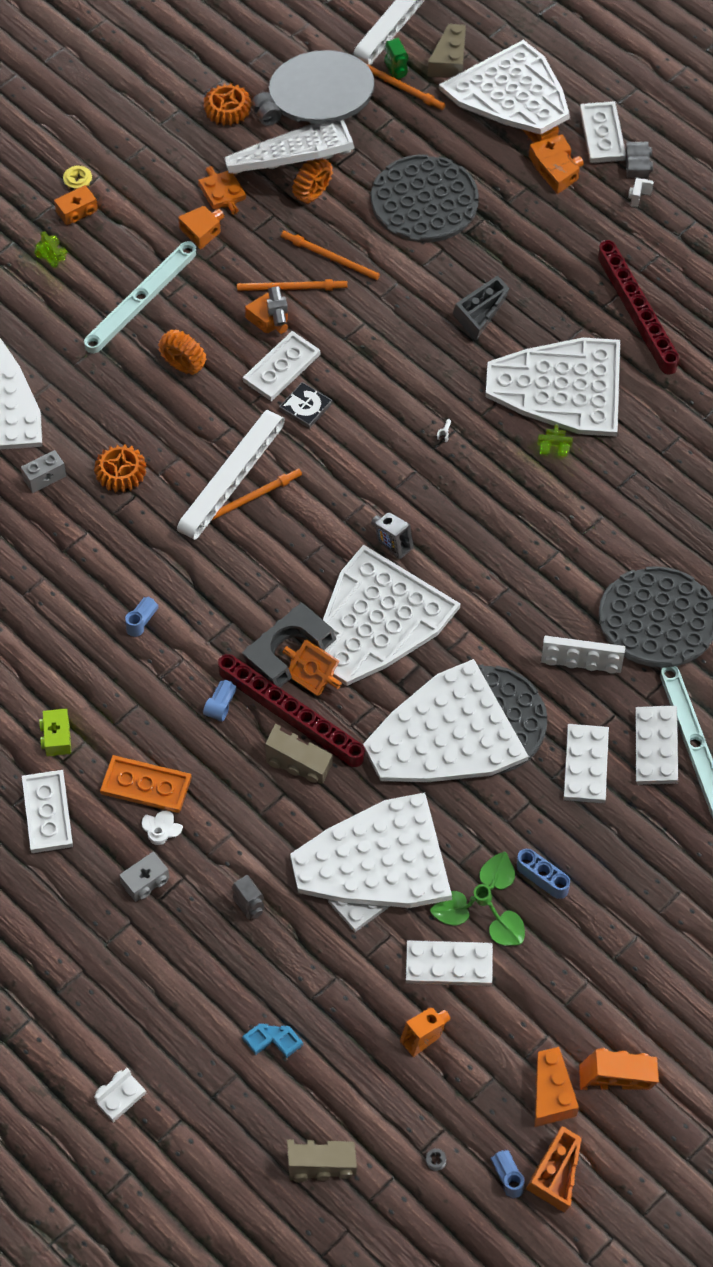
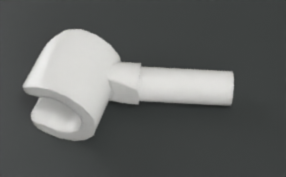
[437,419,451,442]

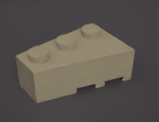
[427,24,466,78]
[265,724,332,784]
[287,1140,357,1182]

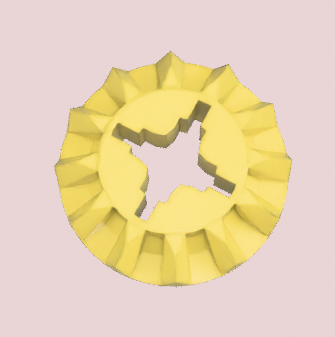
[63,166,92,190]

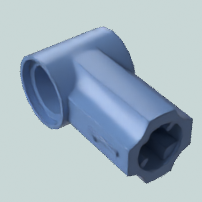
[125,597,158,637]
[203,680,236,722]
[491,1150,524,1198]

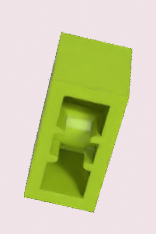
[39,709,71,756]

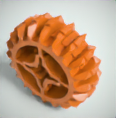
[204,83,251,126]
[292,158,333,204]
[158,329,207,375]
[94,444,146,493]

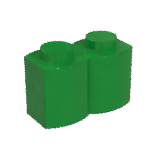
[384,38,408,79]

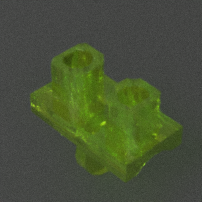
[34,231,67,268]
[537,424,573,456]

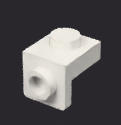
[628,178,654,207]

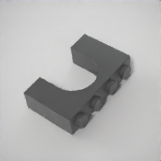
[242,602,336,688]

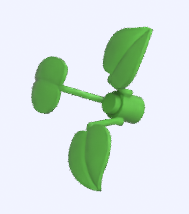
[430,852,525,946]

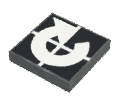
[279,382,332,429]

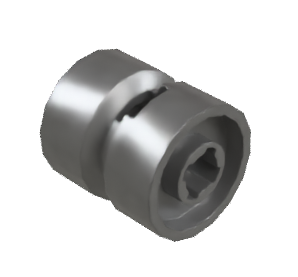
[251,92,282,126]

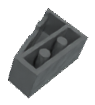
[452,275,510,341]

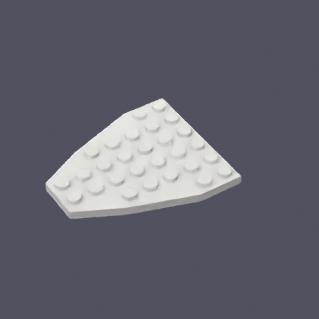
[439,40,570,134]
[225,120,355,174]
[0,338,42,450]
[486,338,620,436]
[323,545,460,686]
[363,659,529,782]
[290,793,452,908]

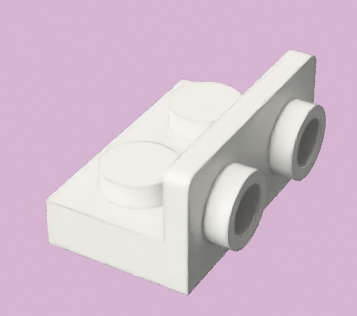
[94,1068,146,1122]

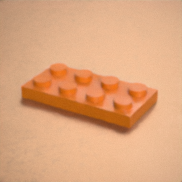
[100,755,192,813]

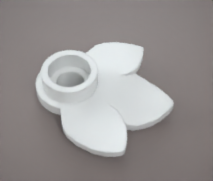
[142,811,183,845]

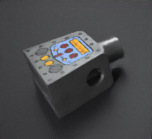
[371,513,414,560]

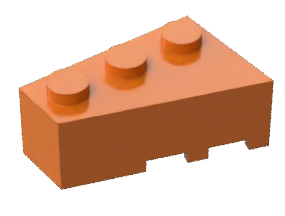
[535,1047,579,1127]
[579,1048,659,1090]
[526,1126,582,1213]

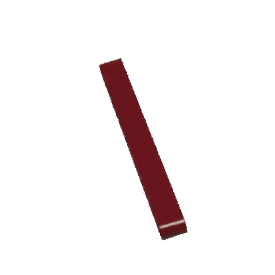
[598,240,679,375]
[218,654,364,767]

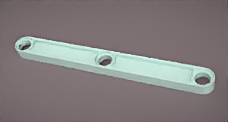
[84,241,196,353]
[660,666,713,819]

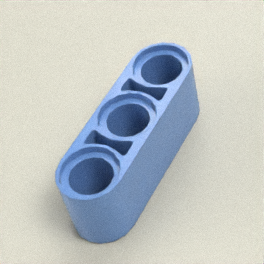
[516,849,570,899]

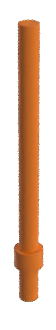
[367,64,446,110]
[281,231,380,280]
[237,279,347,291]
[211,469,302,521]

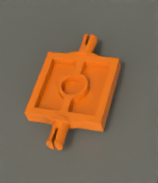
[198,166,246,214]
[282,640,342,696]

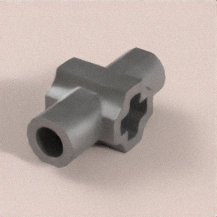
[266,286,288,326]

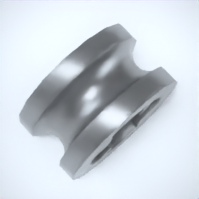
[426,1149,446,1171]

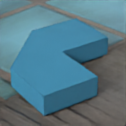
[242,1024,303,1058]

